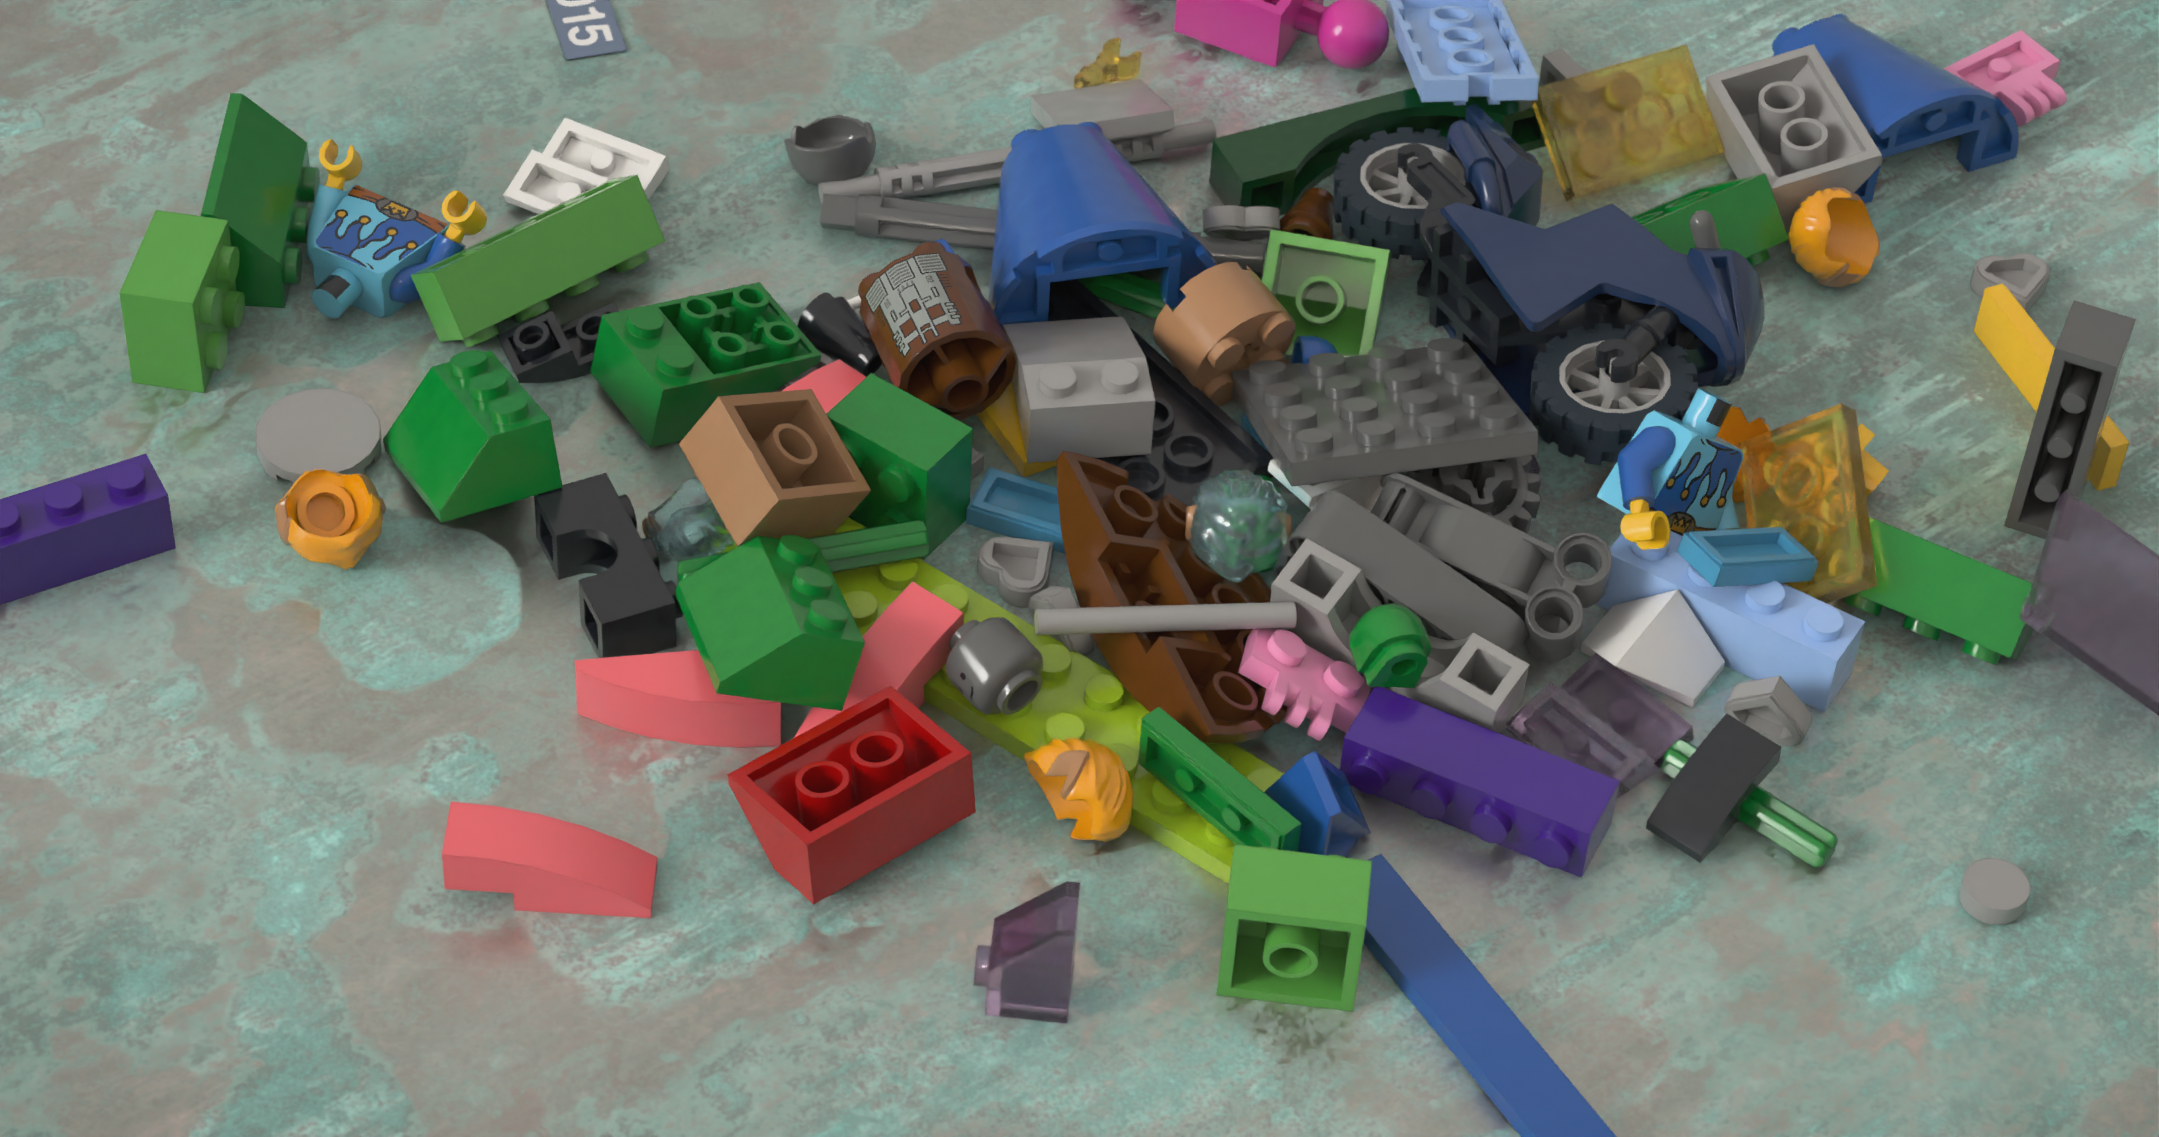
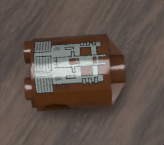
[858,241,1016,421]

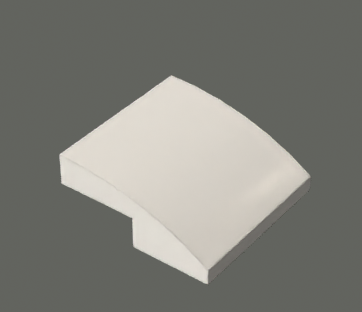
[503,118,670,214]

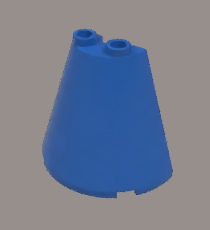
[1772,14,2019,204]
[988,122,1217,329]

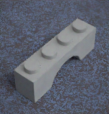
[1270,538,1530,734]

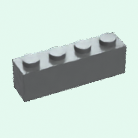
[2004,300,2136,545]

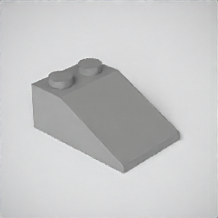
[1003,316,1155,463]

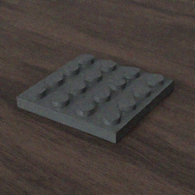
[1231,338,1538,487]

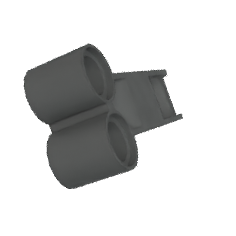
[1371,473,1612,662]

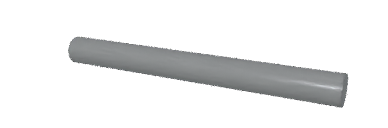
[1034,602,1297,635]

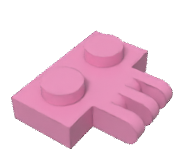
[1943,30,2067,126]
[1238,628,1371,741]

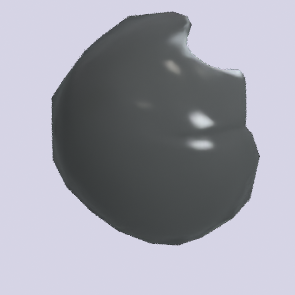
[784,115,876,186]

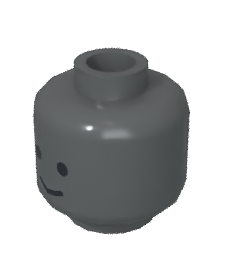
[946,617,1043,715]

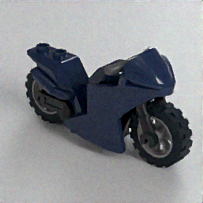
[1333,104,1765,466]

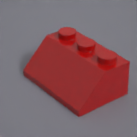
[728,685,976,905]

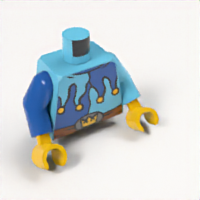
[306,139,487,319]
[1596,388,1744,550]

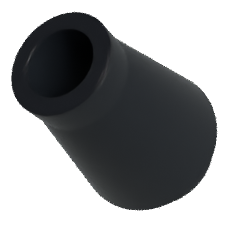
[797,292,882,377]

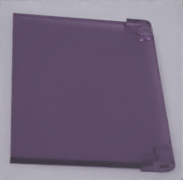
[2019,490,2159,716]

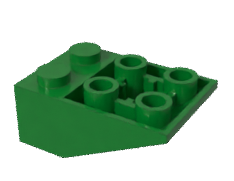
[590,282,822,448]

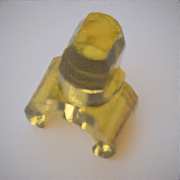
[1074,37,1141,89]

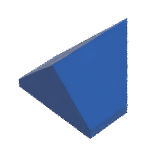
[1264,751,1371,858]

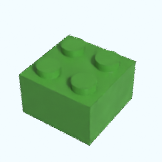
[119,210,245,393]
[1216,844,1372,1012]

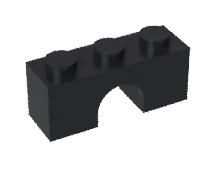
[534,473,683,658]

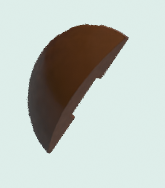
[1057,450,1287,744]

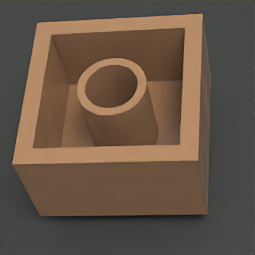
[679,389,871,547]

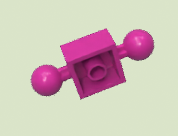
[1174,0,1389,69]

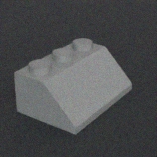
[1706,44,1882,234]

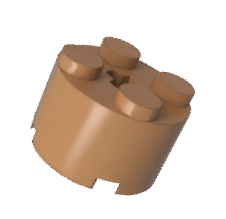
[1153,262,1295,407]

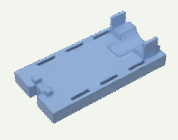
[1386,0,1539,105]

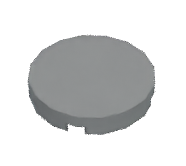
[256,388,381,487]

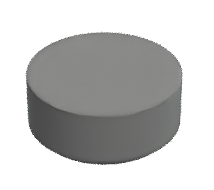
[1959,858,2030,925]

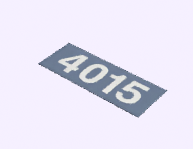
[546,0,627,60]

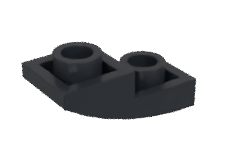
[496,302,619,383]
[1646,713,1781,863]

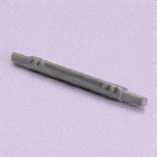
[818,120,1216,204]

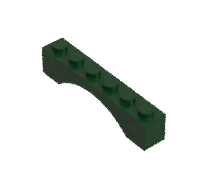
[1209,80,1556,216]

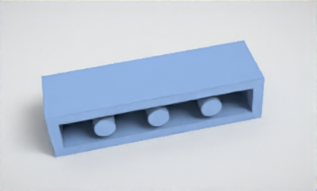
[1597,531,1865,712]

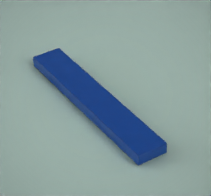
[1364,854,1616,1137]

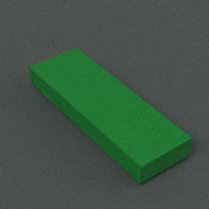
[1138,707,1301,852]

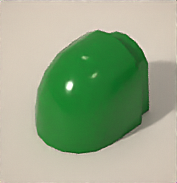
[1349,603,1432,688]

